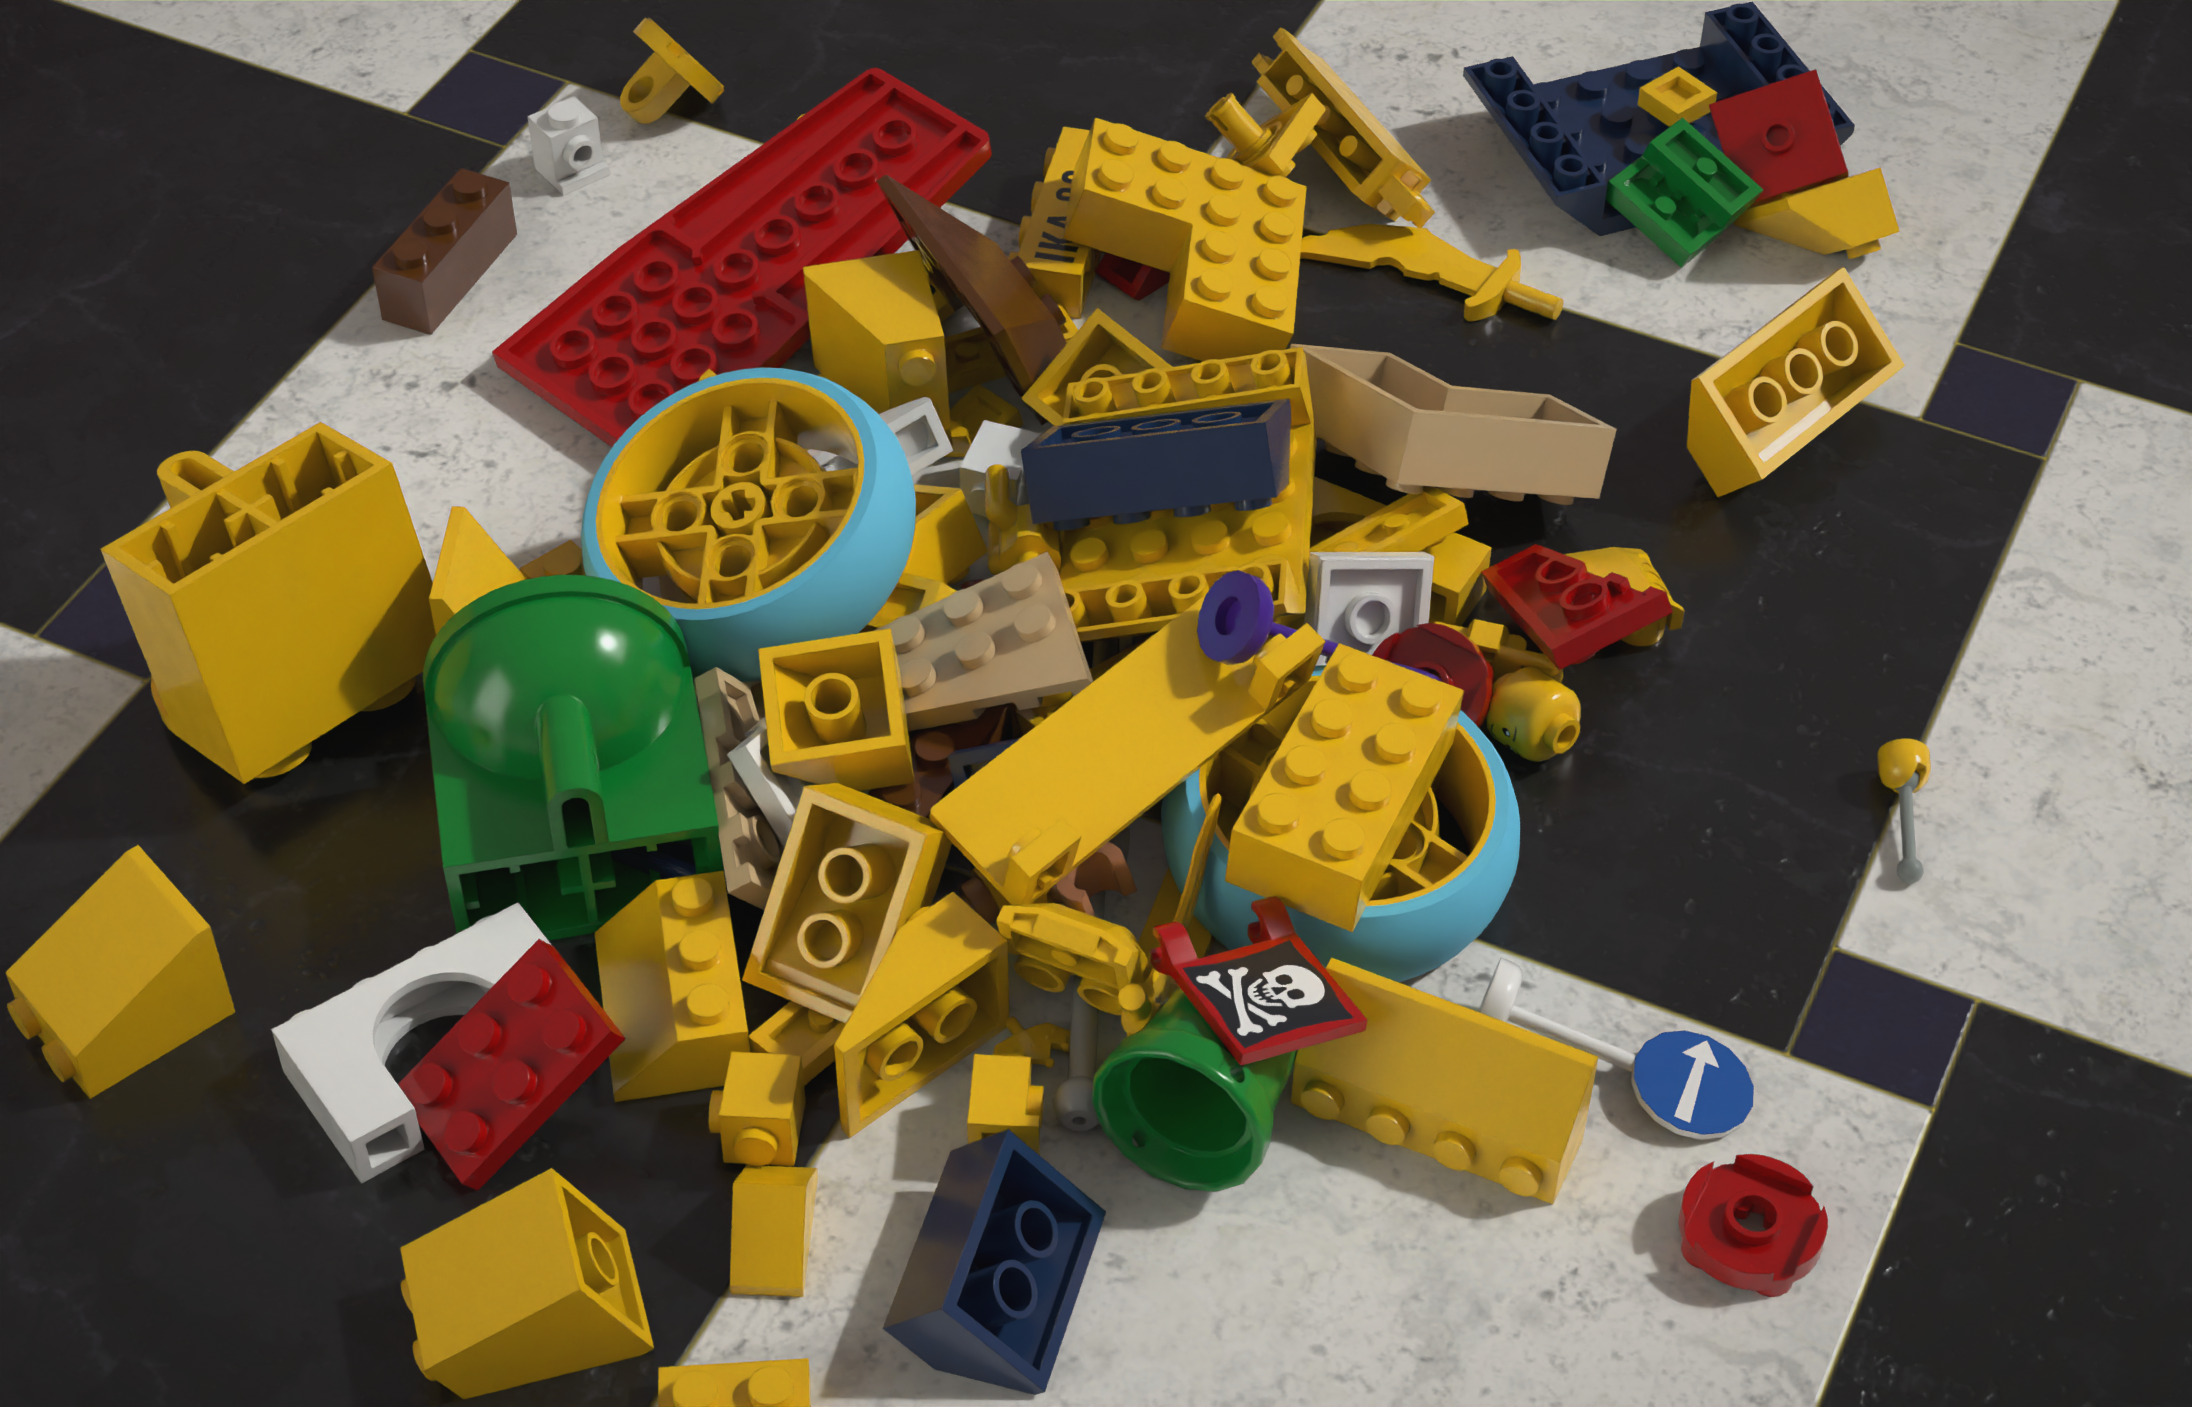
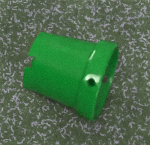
[1092,986,1298,1192]

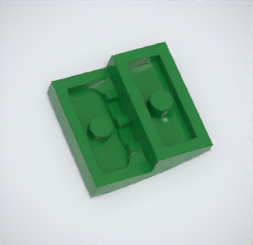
[1605,117,1763,268]

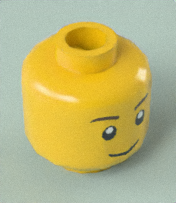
[1486,667,1581,762]

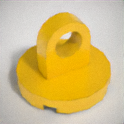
[620,17,724,124]

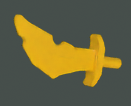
[1300,223,1564,322]

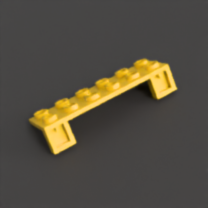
[929,595,1326,905]

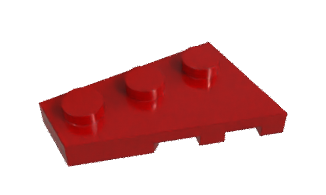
[1481,544,1673,670]

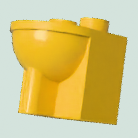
[100,422,436,784]

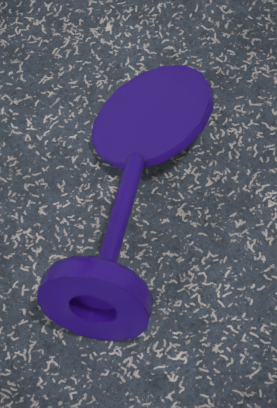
[1197,570,1441,681]

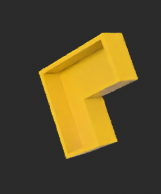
[1063,117,1307,361]

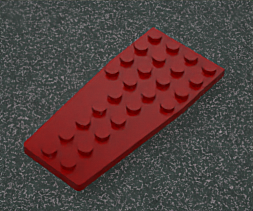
[492,68,992,447]

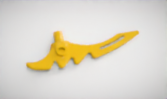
[1118,793,1222,1036]

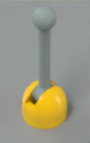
[1877,739,1931,883]

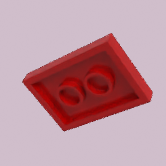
[398,939,626,1190]

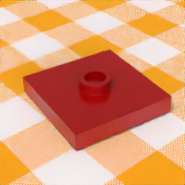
[1709,69,1849,209]

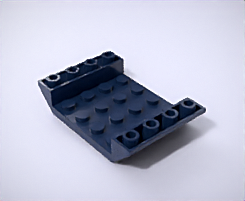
[1463,1,1855,236]

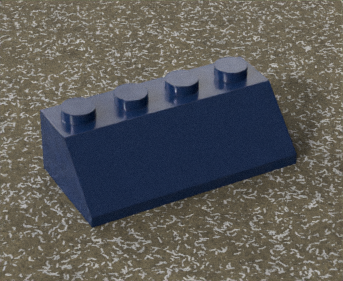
[1021,399,1291,531]

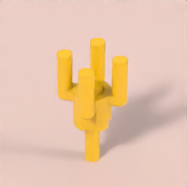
[985,464,1066,575]

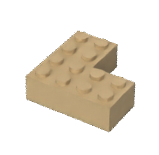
[1290,344,1617,505]

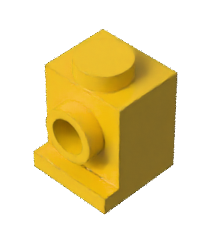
[967,1053,1044,1155]

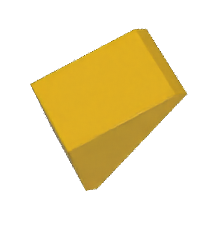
[730,1165,818,1297]

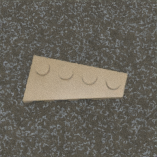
[694,667,784,911]

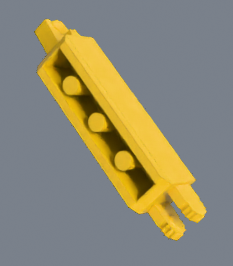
[1251,27,1435,229]

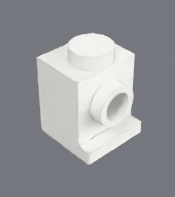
[527,96,610,196]

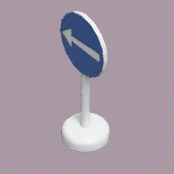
[1478,957,1754,1140]

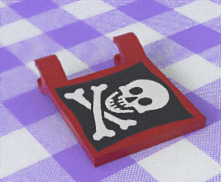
[1150,896,1368,1066]

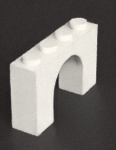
[271,903,551,1184]

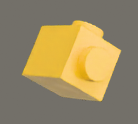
[709,1051,806,1166]

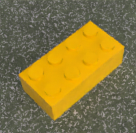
[1225,643,1464,933]

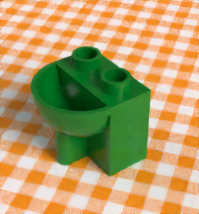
[423,575,725,940]

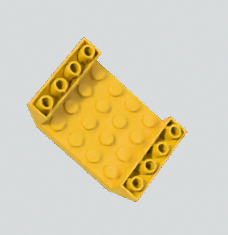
[1060,347,1317,644]

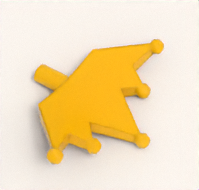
[993,1017,1070,1068]

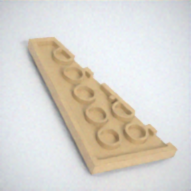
[750,552,1093,732]

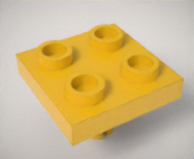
[1205,93,1326,177]

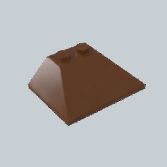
[876,175,1067,425]

